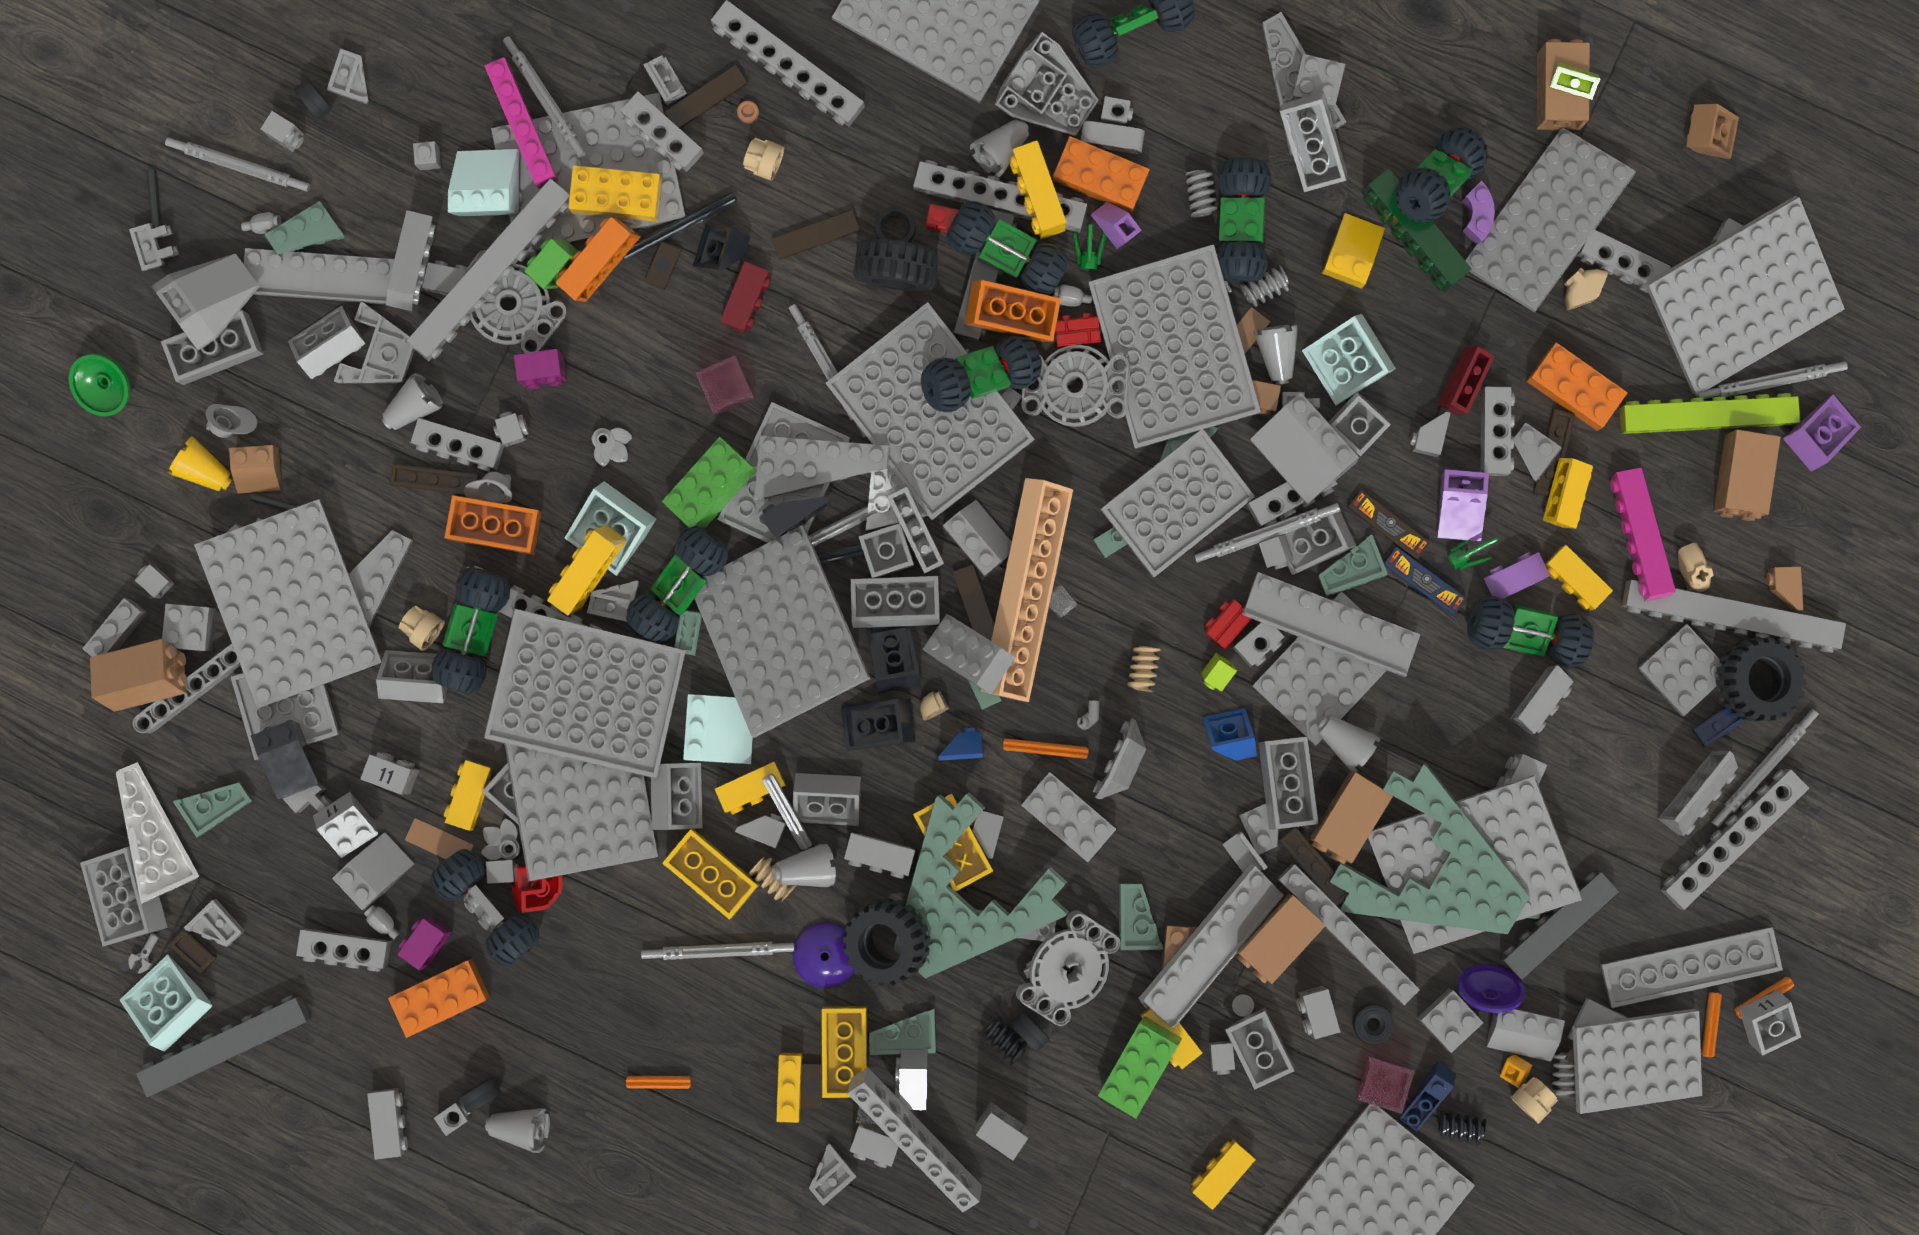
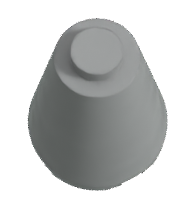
[970,119,1029,178]
[1254,324,1298,384]
[382,373,443,430]
[1317,715,1380,772]
[772,844,836,887]
[485,1108,550,1153]

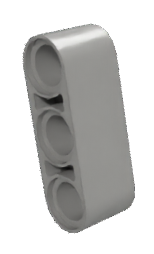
[1080,121,1145,154]

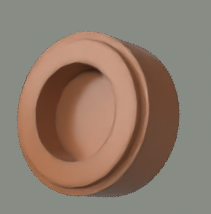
[737,101,759,124]

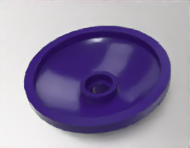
[793,922,855,988]
[1458,965,1525,1013]

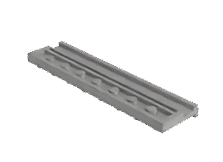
[244,248,394,304]
[1242,572,1420,677]
[1139,864,1284,1028]

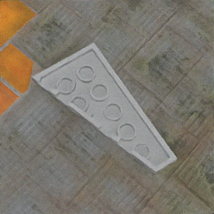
[349,530,413,627]

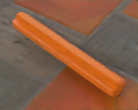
[1003,739,1089,759]

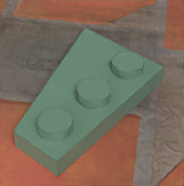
[173,783,253,837]

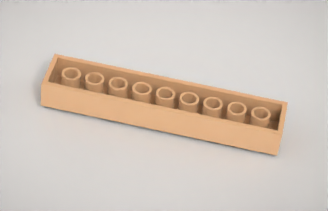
[981,478,1073,702]

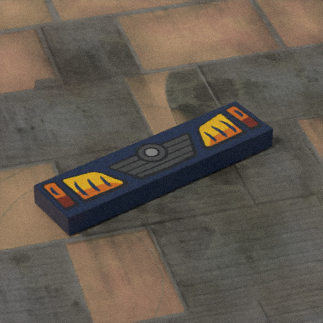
[1384,547,1467,616]

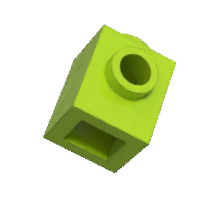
[1201,653,1237,692]

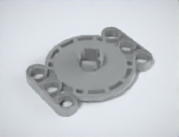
[451,250,566,354]
[1022,345,1130,427]
[1016,910,1120,1026]

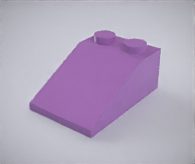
[1783,395,1861,472]

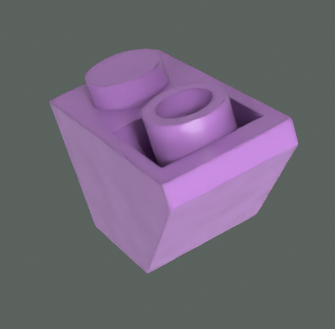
[1091,202,1141,249]

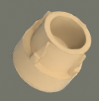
[743,138,784,181]
[399,606,445,651]
[1511,1077,1558,1124]

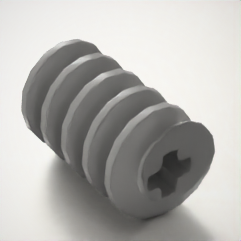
[1185,170,1218,217]
[1240,265,1289,307]
[1552,1052,1576,1100]

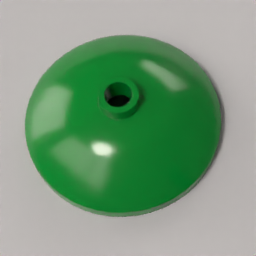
[69,353,130,416]

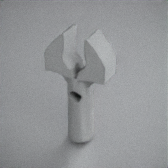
[128,933,159,973]

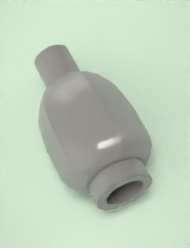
[241,212,282,234]
[1052,284,1092,306]
[364,905,400,940]

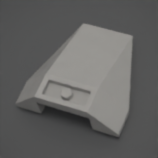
[995,32,1098,136]
[151,254,260,350]
[1093,718,1146,799]

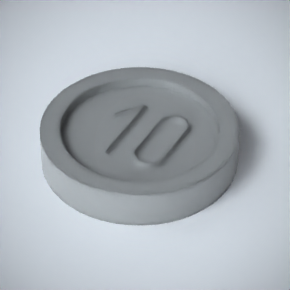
[1232,994,1254,1016]

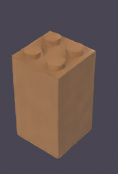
[1536,39,1590,130]
[1713,430,1780,521]
[90,639,187,712]
[1309,772,1393,864]
[1237,893,1326,984]

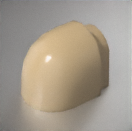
[920,691,949,720]

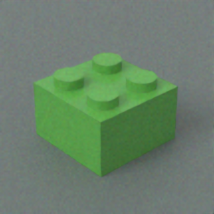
[524,239,579,289]

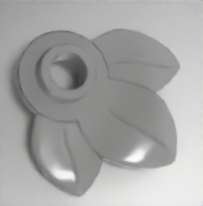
[591,428,632,467]
[481,819,520,860]

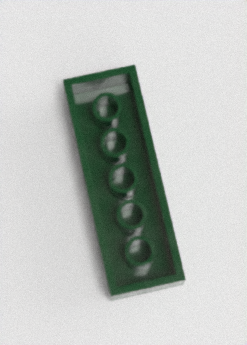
[1362,168,1472,293]

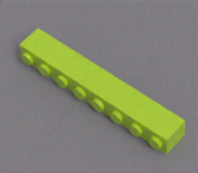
[1619,393,1800,434]

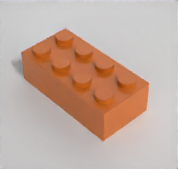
[1053,136,1150,214]
[556,217,640,302]
[964,280,1061,342]
[1526,343,1628,431]
[444,495,542,555]
[388,959,490,1038]

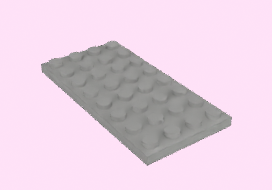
[1465,127,1636,312]

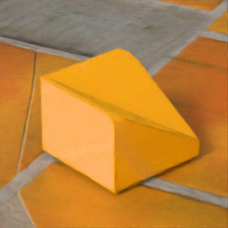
[1500,1054,1533,1088]

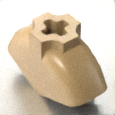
[1564,268,1608,310]
[1678,543,1714,593]

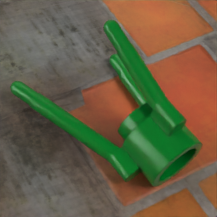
[1073,224,1107,271]
[1447,537,1498,570]

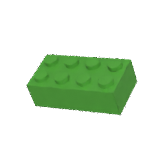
[662,437,757,529]
[1098,1016,1182,1119]

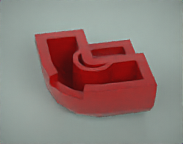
[512,865,563,913]

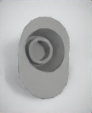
[206,404,257,438]
[464,471,512,503]

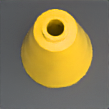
[168,436,232,492]

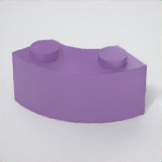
[1462,181,1495,245]
[1484,552,1550,599]

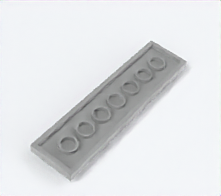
[1600,927,1783,1008]

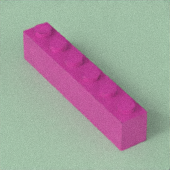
[484,57,558,189]
[1610,468,1676,602]

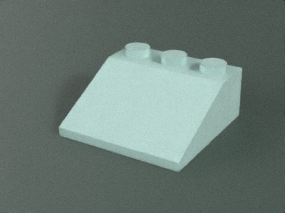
[448,149,519,216]
[1302,314,1396,405]
[565,481,656,576]
[683,694,753,764]
[120,955,213,1052]

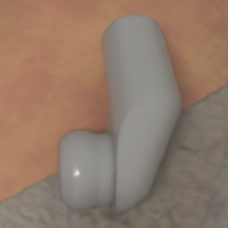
[1077,701,1099,730]

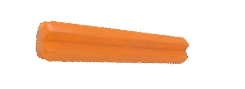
[1734,977,1795,1019]
[1701,992,1722,1057]
[626,1076,691,1089]

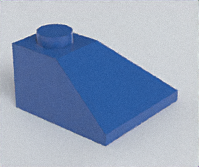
[1203,708,1257,761]
[938,728,983,761]

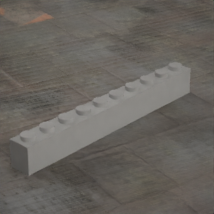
[407,178,570,361]
[1621,580,1846,653]

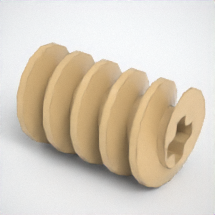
[1127,646,1161,692]
[749,856,797,902]

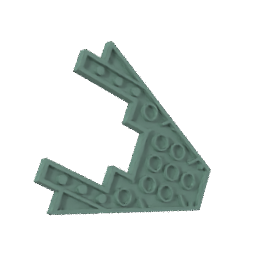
[1330,763,1530,934]
[893,793,1069,978]

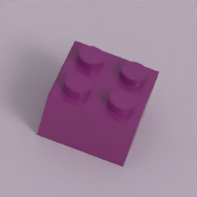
[514,349,567,390]
[398,916,453,970]

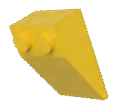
[1322,213,1385,289]

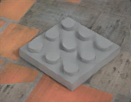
[1638,624,1722,716]

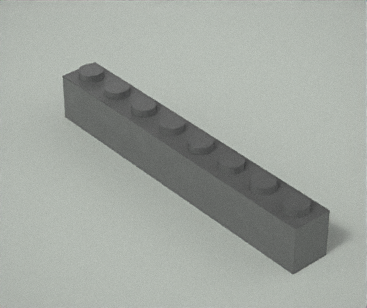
[136,995,312,1097]

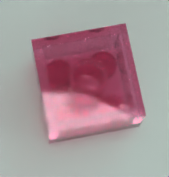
[696,356,754,415]
[1356,1055,1415,1114]

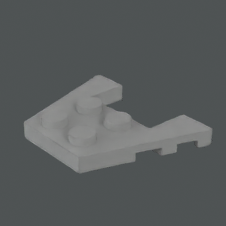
[334,302,415,384]

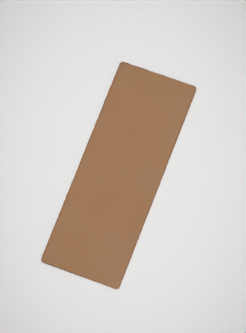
[1237,307,1270,353]
[405,818,473,859]

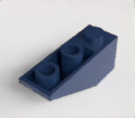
[1399,1062,1456,1132]

